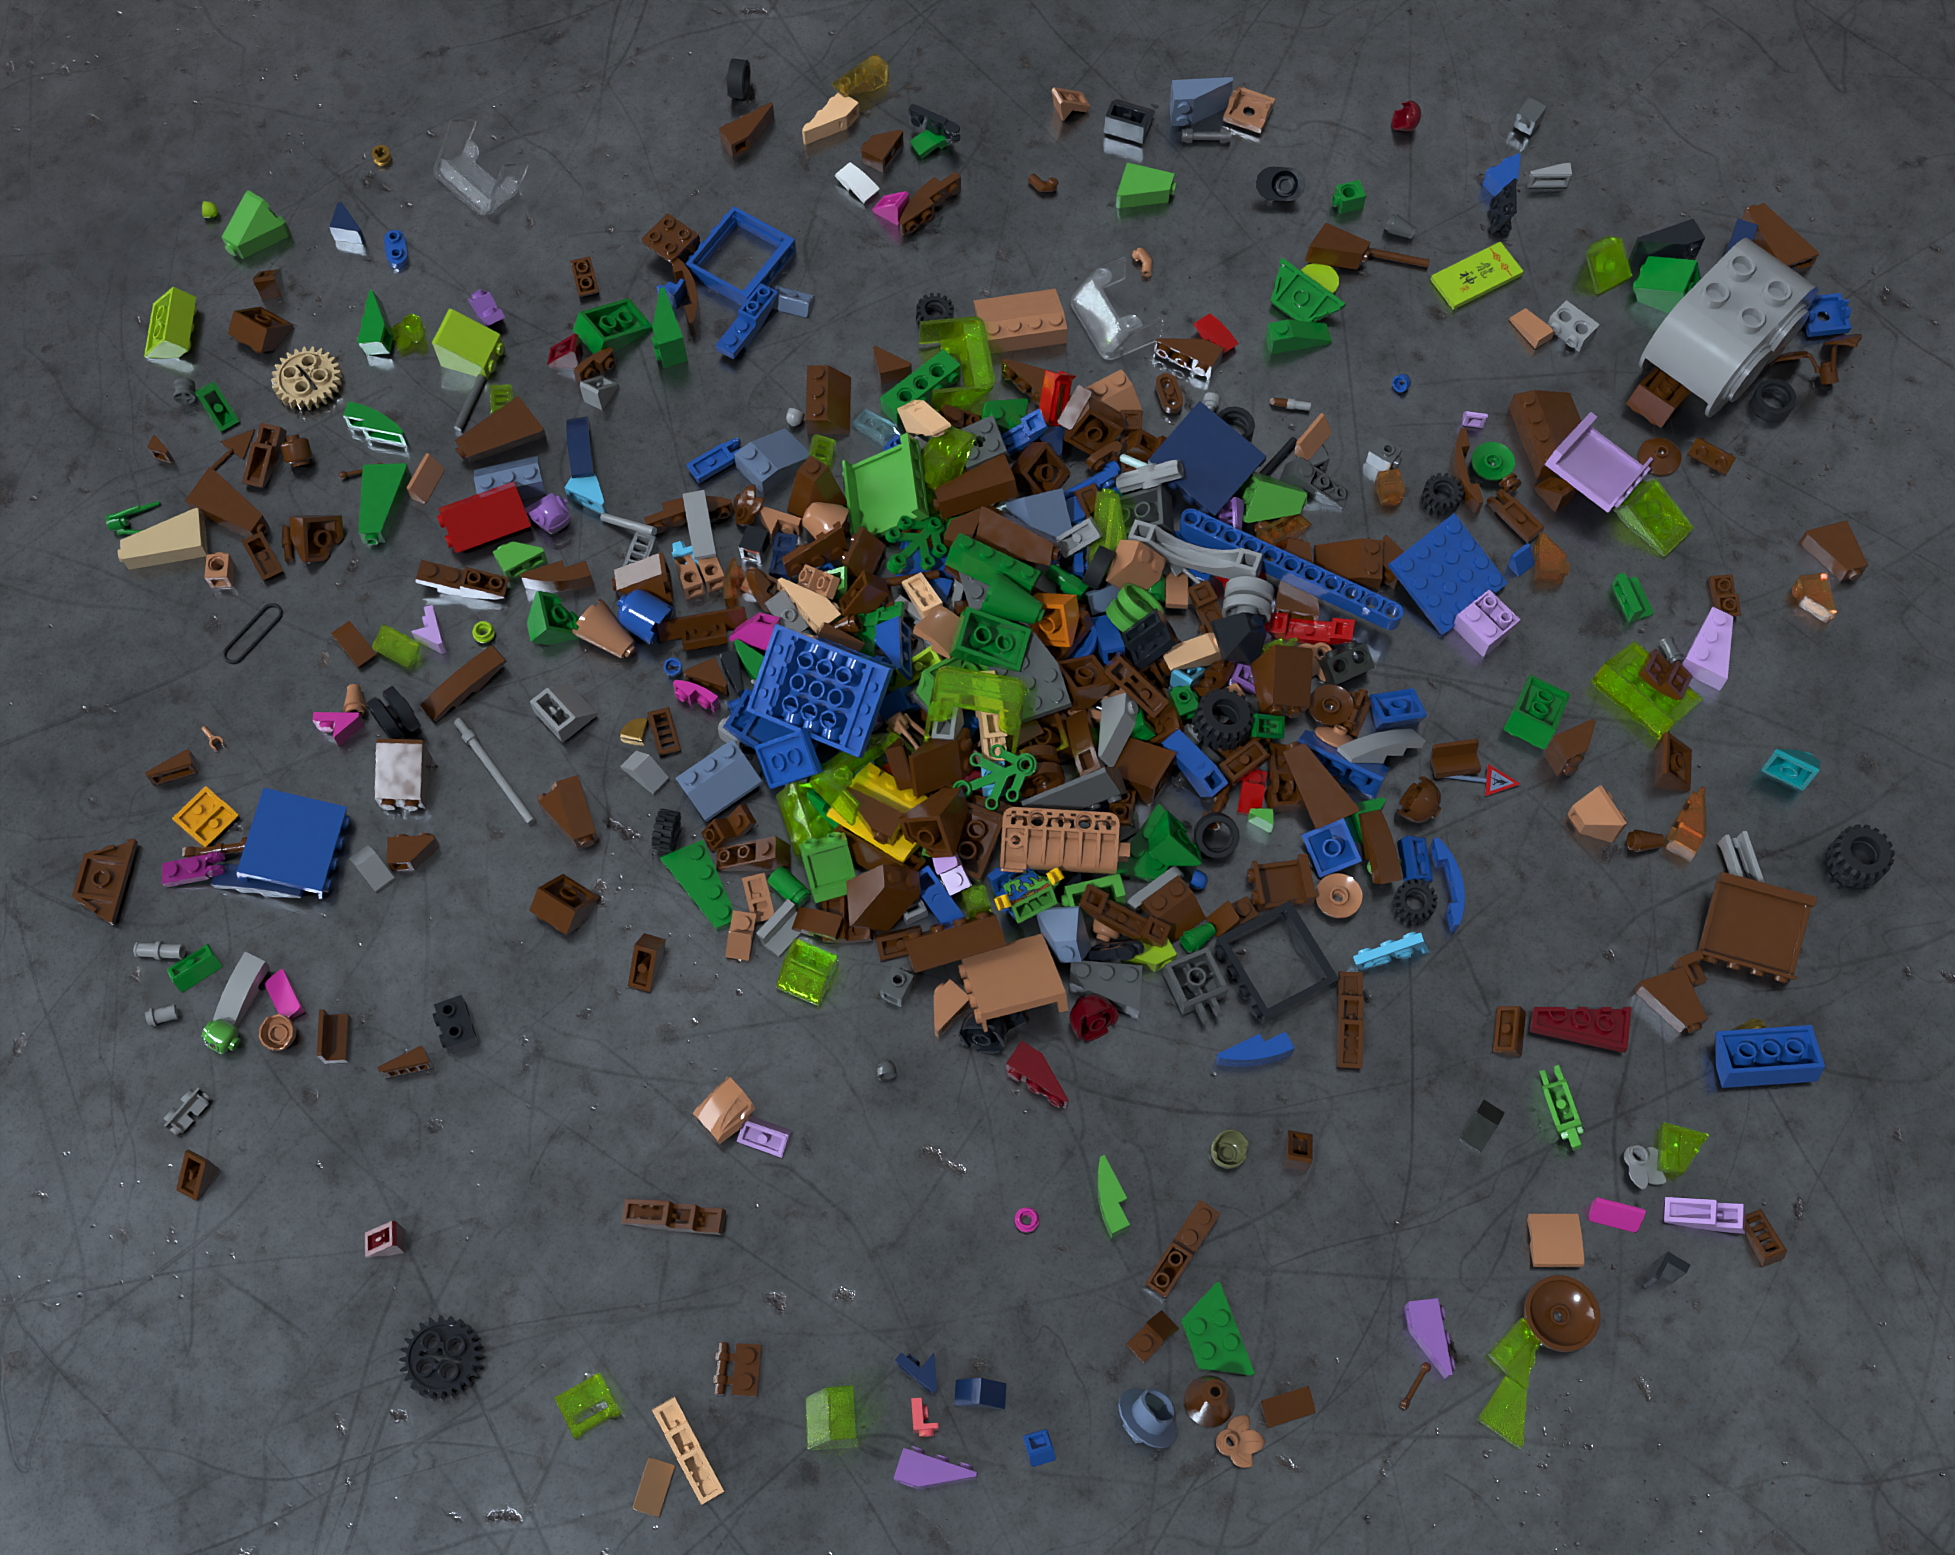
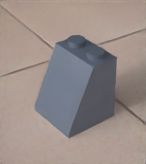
[1006,488,1072,538]

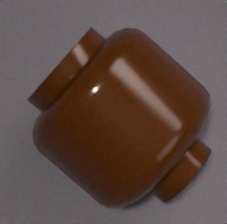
[281,434,313,467]

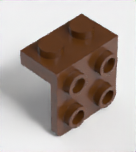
[642,213,700,262]

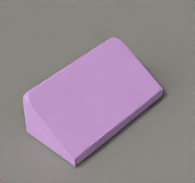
[737,1116,792,1158]

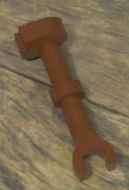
[1202,771,1232,830]
[182,837,247,858]

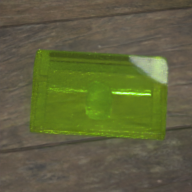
[372,624,421,667]

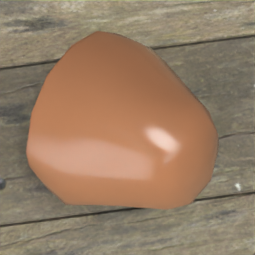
[802,502,850,540]

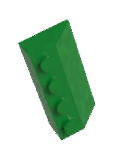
[945,532,1043,594]

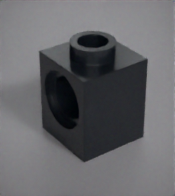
[739,525,770,563]

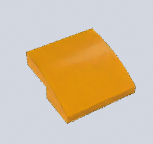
[172,786,239,847]

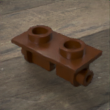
[1688,437,1736,475]
[1340,689,1371,737]

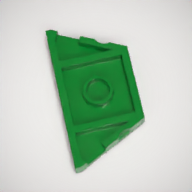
[1271,258,1346,322]
[1109,804,1171,882]
[1181,1281,1255,1377]

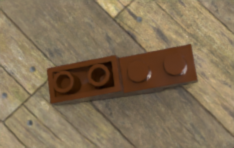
[899,171,961,237]
[644,496,734,534]
[416,560,509,599]
[1066,709,1106,777]
[1145,1199,1221,1298]

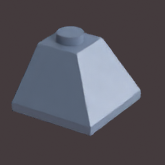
[1036,906,1091,963]

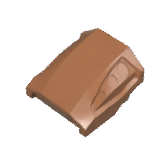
[693,1076,755,1144]

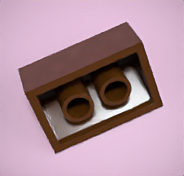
[805,365,851,434]

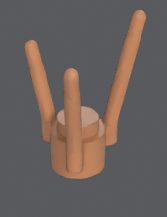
[886,711,931,750]

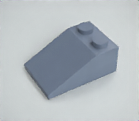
[1169,77,1233,126]
[734,428,813,495]

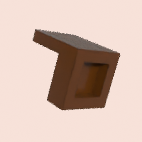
[1672,950,1707,987]

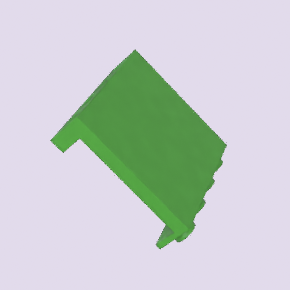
[842,433,929,538]

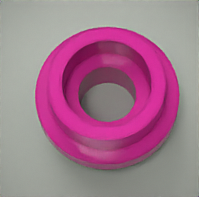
[1015,1207,1039,1233]

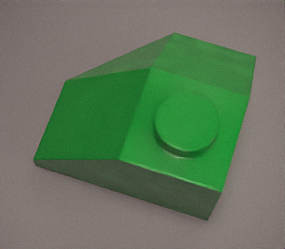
[527,591,579,645]
[1148,810,1202,866]

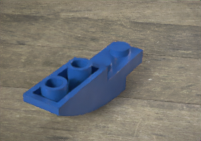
[715,283,778,359]

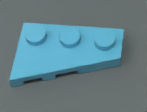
[1353,932,1430,970]

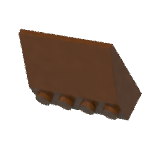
[1509,390,1582,480]

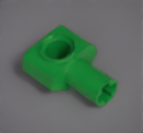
[1045,564,1091,602]

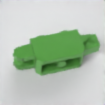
[1540,1065,1585,1151]

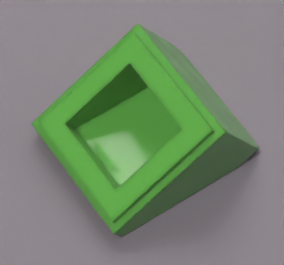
[1248,809,1274,833]

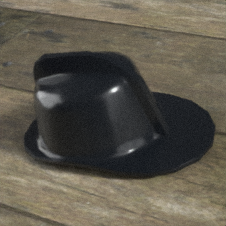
[1256,166,1305,201]

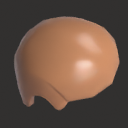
[259,1014,296,1051]

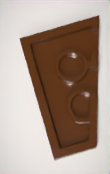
[781,521,849,578]

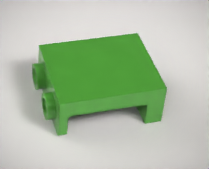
[799,832,856,903]
[1060,873,1126,907]

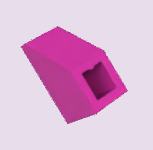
[729,612,781,650]

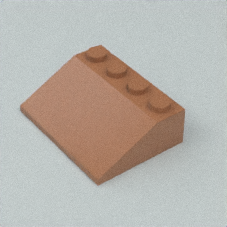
[973,289,1068,355]

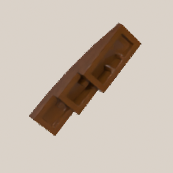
[420,645,507,722]
[1337,971,1364,1069]
[621,1199,726,1235]

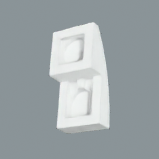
[835,163,880,204]

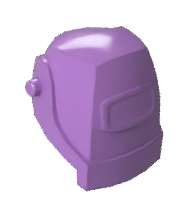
[525,493,570,534]

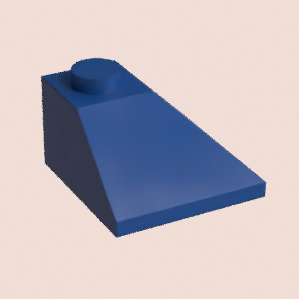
[1302,815,1363,878]

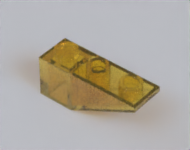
[830,53,889,97]

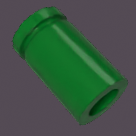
[767,866,812,909]

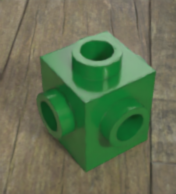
[1169,685,1199,722]

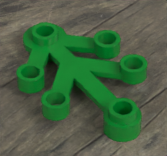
[885,515,947,574]
[953,744,1038,810]

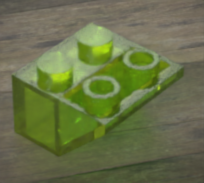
[776,938,839,1006]

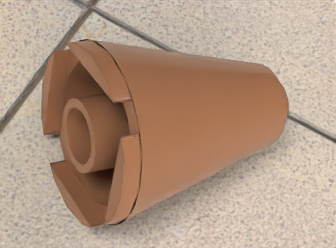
[572,599,636,658]

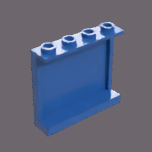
[237,787,350,899]

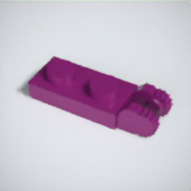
[162,852,225,887]

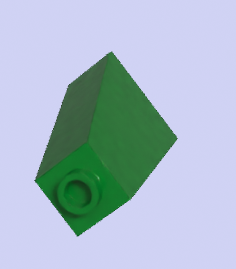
[358,463,411,545]

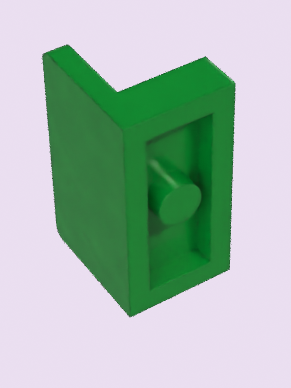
[1611,573,1654,623]

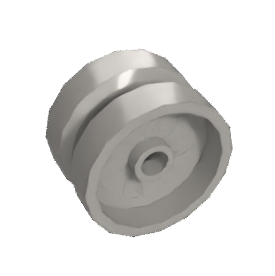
[1222,576,1274,625]

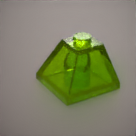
[1586,236,1632,294]

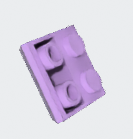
[1453,590,1521,658]

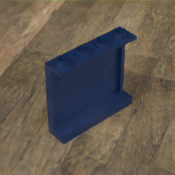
[1148,401,1266,519]

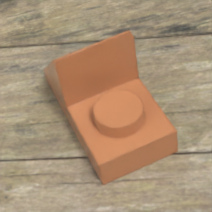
[1052,87,1091,121]
[759,506,803,543]
[725,910,757,961]

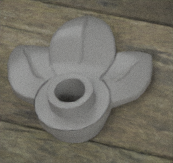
[1624,1145,1666,1189]

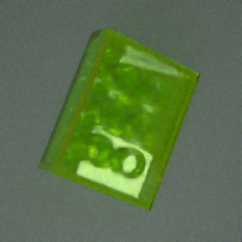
[1590,641,1704,740]

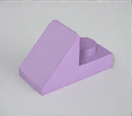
[411,605,447,654]
[932,852,972,896]

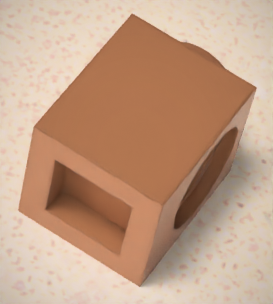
[204,552,235,588]

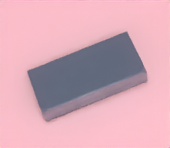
[772,286,815,318]

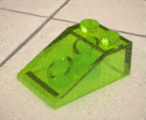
[920,426,976,490]
[1613,477,1694,556]

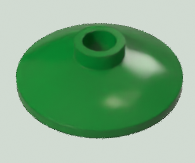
[1471,442,1515,481]

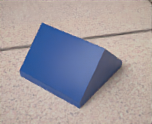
[1370,688,1427,729]

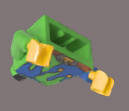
[994,867,1064,923]

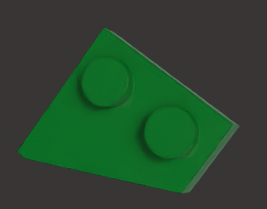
[981,398,1028,432]

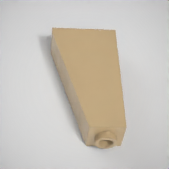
[118,508,208,570]

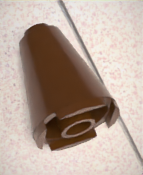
[1184,1375,1235,1428]

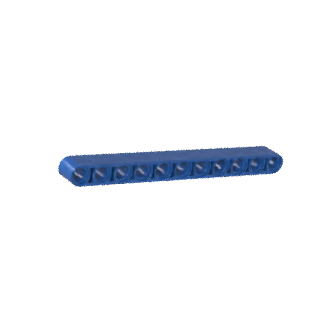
[1180,508,1403,630]

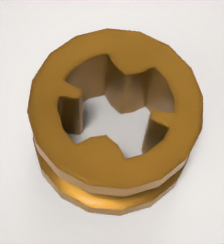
[371,145,391,165]

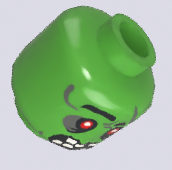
[201,1019,240,1054]

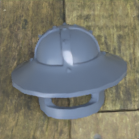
[1118,1388,1178,1449]

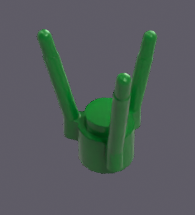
[106,501,160,535]

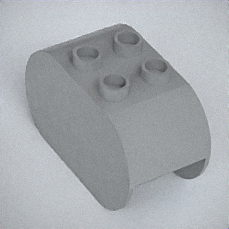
[1639,238,1818,418]

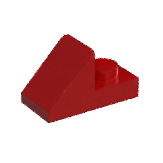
[1237,770,1267,815]

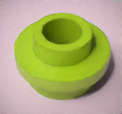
[472,621,495,643]

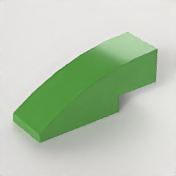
[1097,1155,1130,1239]

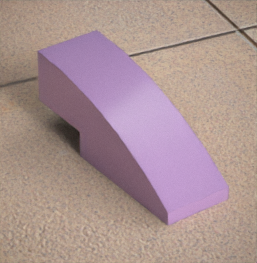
[1664,1197,1746,1234]

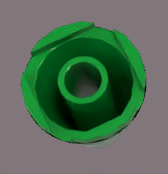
[980,572,1045,625]

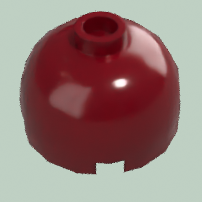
[1069,994,1119,1041]

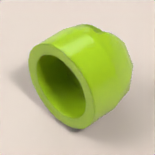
[202,201,218,218]

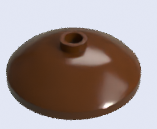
[1524,1275,1601,1352]

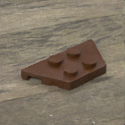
[72,838,138,925]

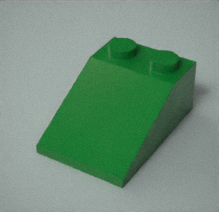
[651,287,688,368]
[573,298,653,354]
[949,606,1031,672]
[1503,674,1570,750]

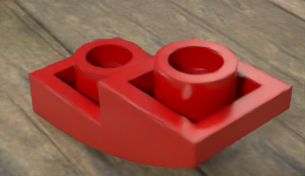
[1193,313,1239,354]

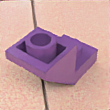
[468,289,505,327]

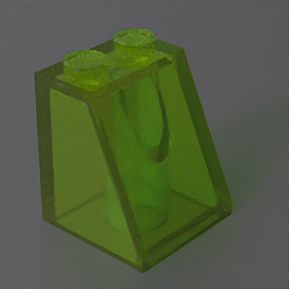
[806,1385,859,1450]

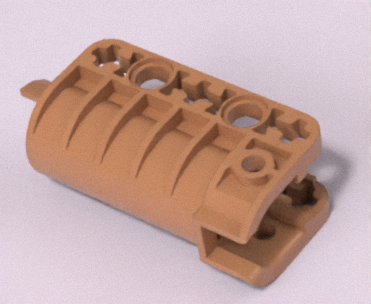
[1000,807,1130,874]

